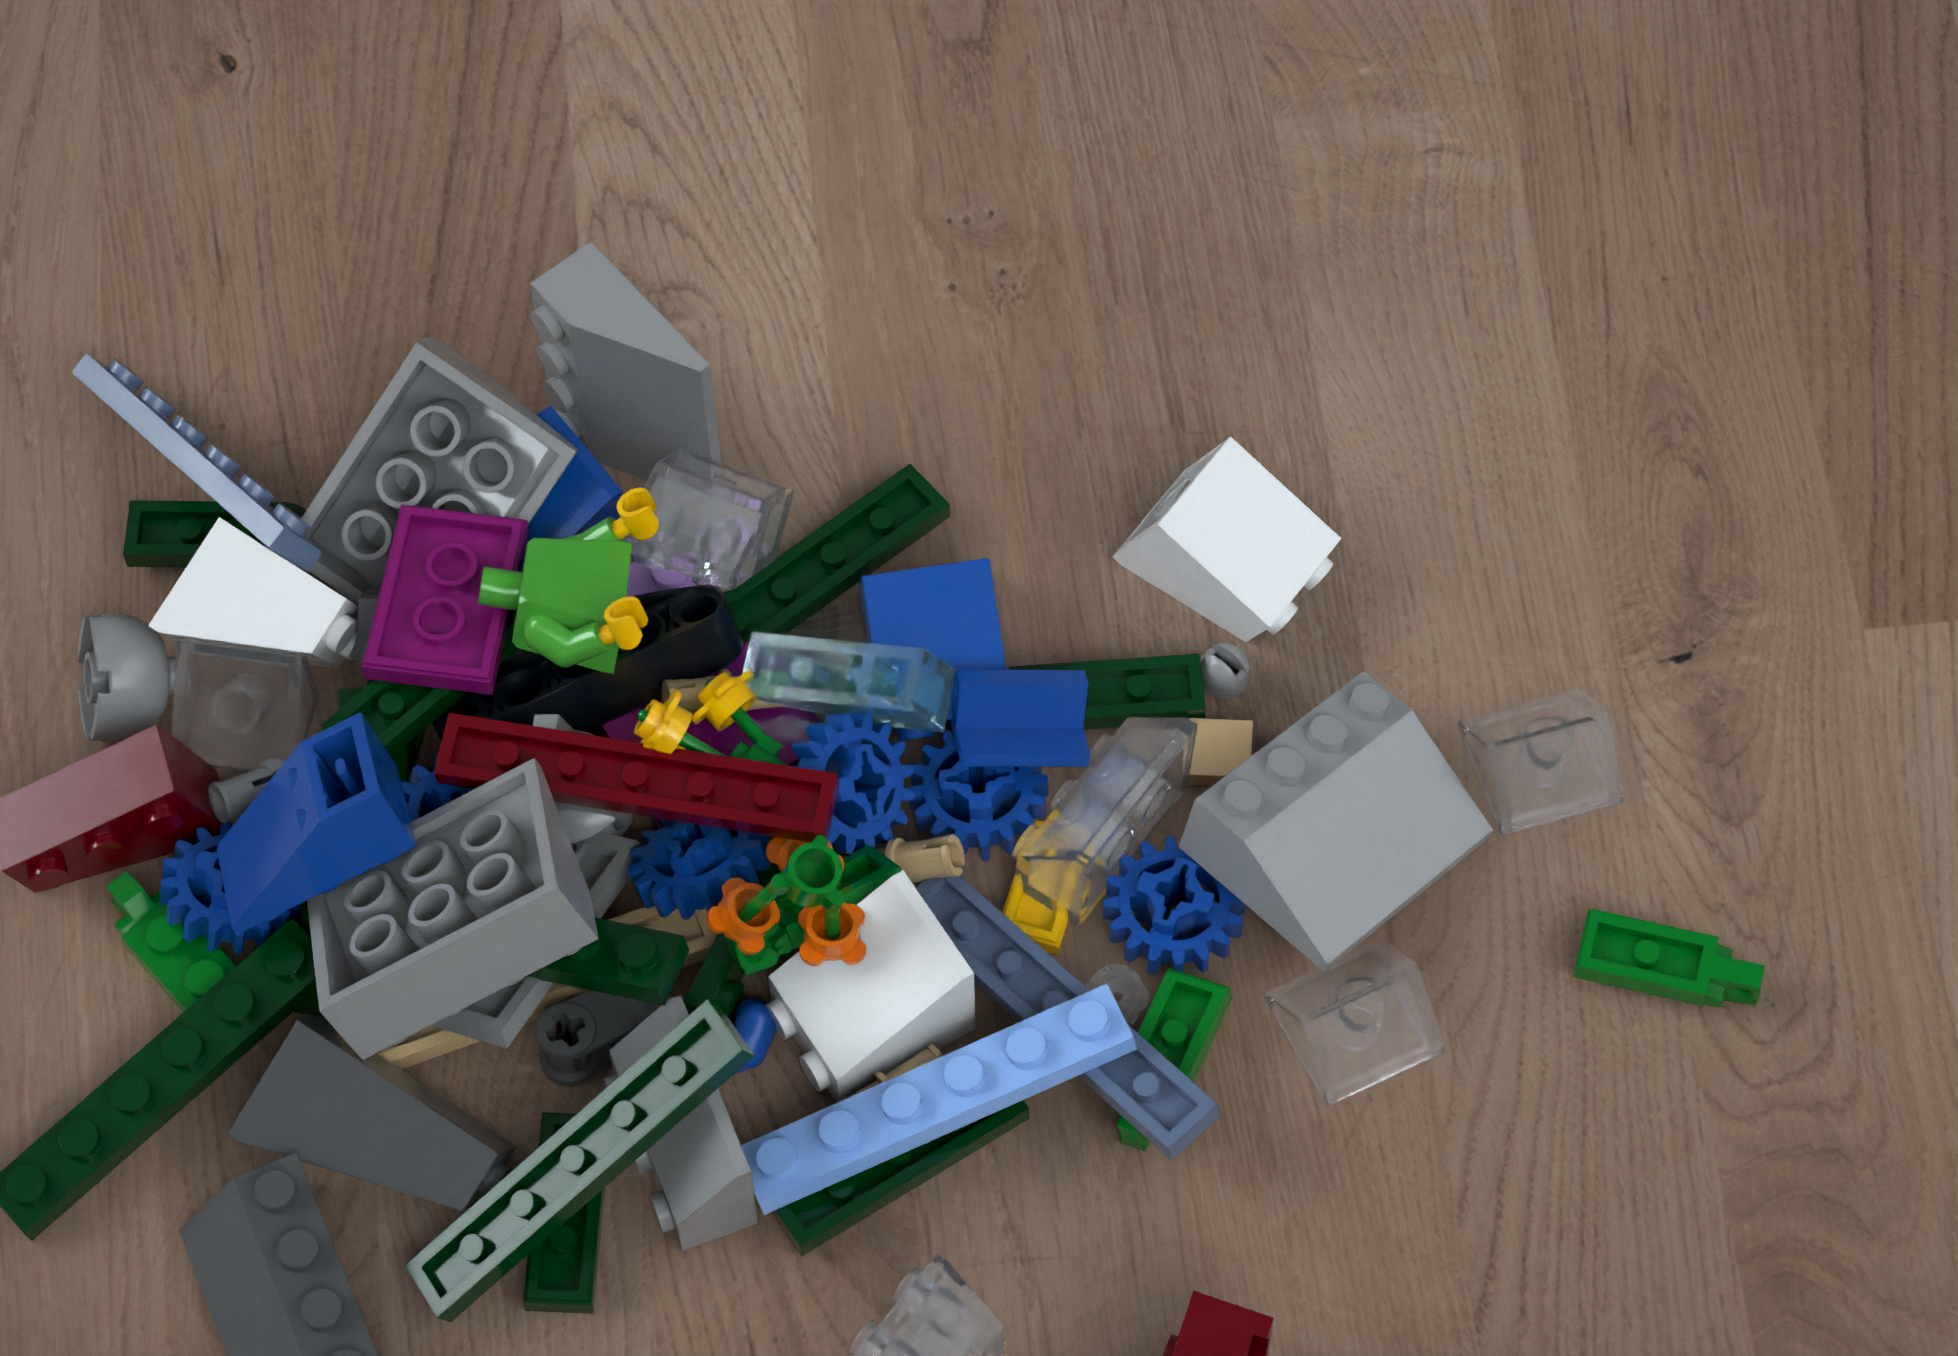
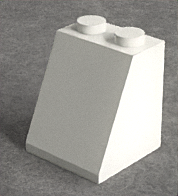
[1113,436,1342,642]
[148,517,358,669]
[765,870,975,1103]

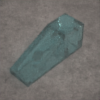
[742,632,956,733]

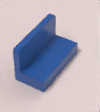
[951,670,1091,767]

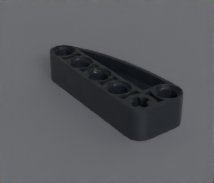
[432,585,744,742]

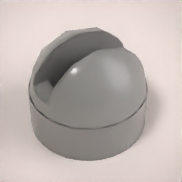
[1200,643,1250,699]

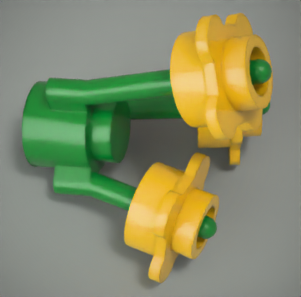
[634,670,789,766]

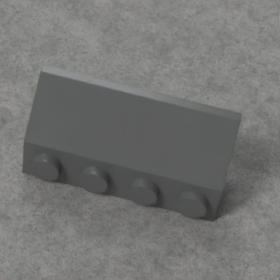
[179,1152,379,1356]

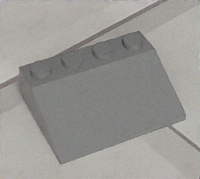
[530,242,726,506]
[301,335,578,604]
[1179,670,1493,972]
[307,758,599,1060]

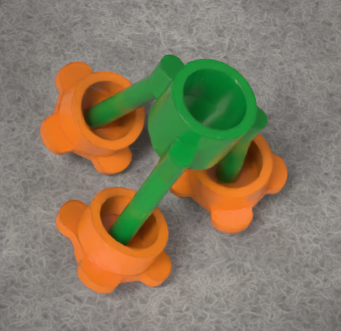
[706,835,866,966]

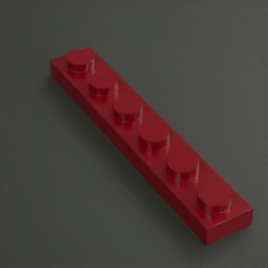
[434,713,840,842]

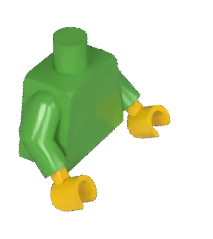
[478,487,659,674]

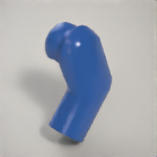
[733,998,777,1074]

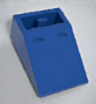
[216,712,417,935]

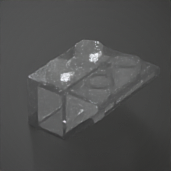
[626,449,794,592]
[849,1254,1005,1356]

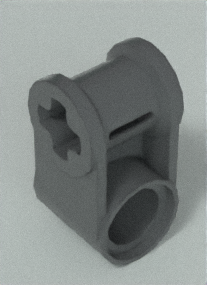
[536,990,657,1086]

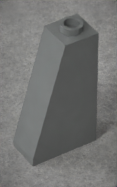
[228,1015,516,1211]

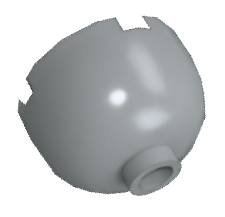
[78,613,181,742]

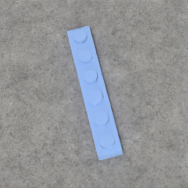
[741,984,1137,1215]

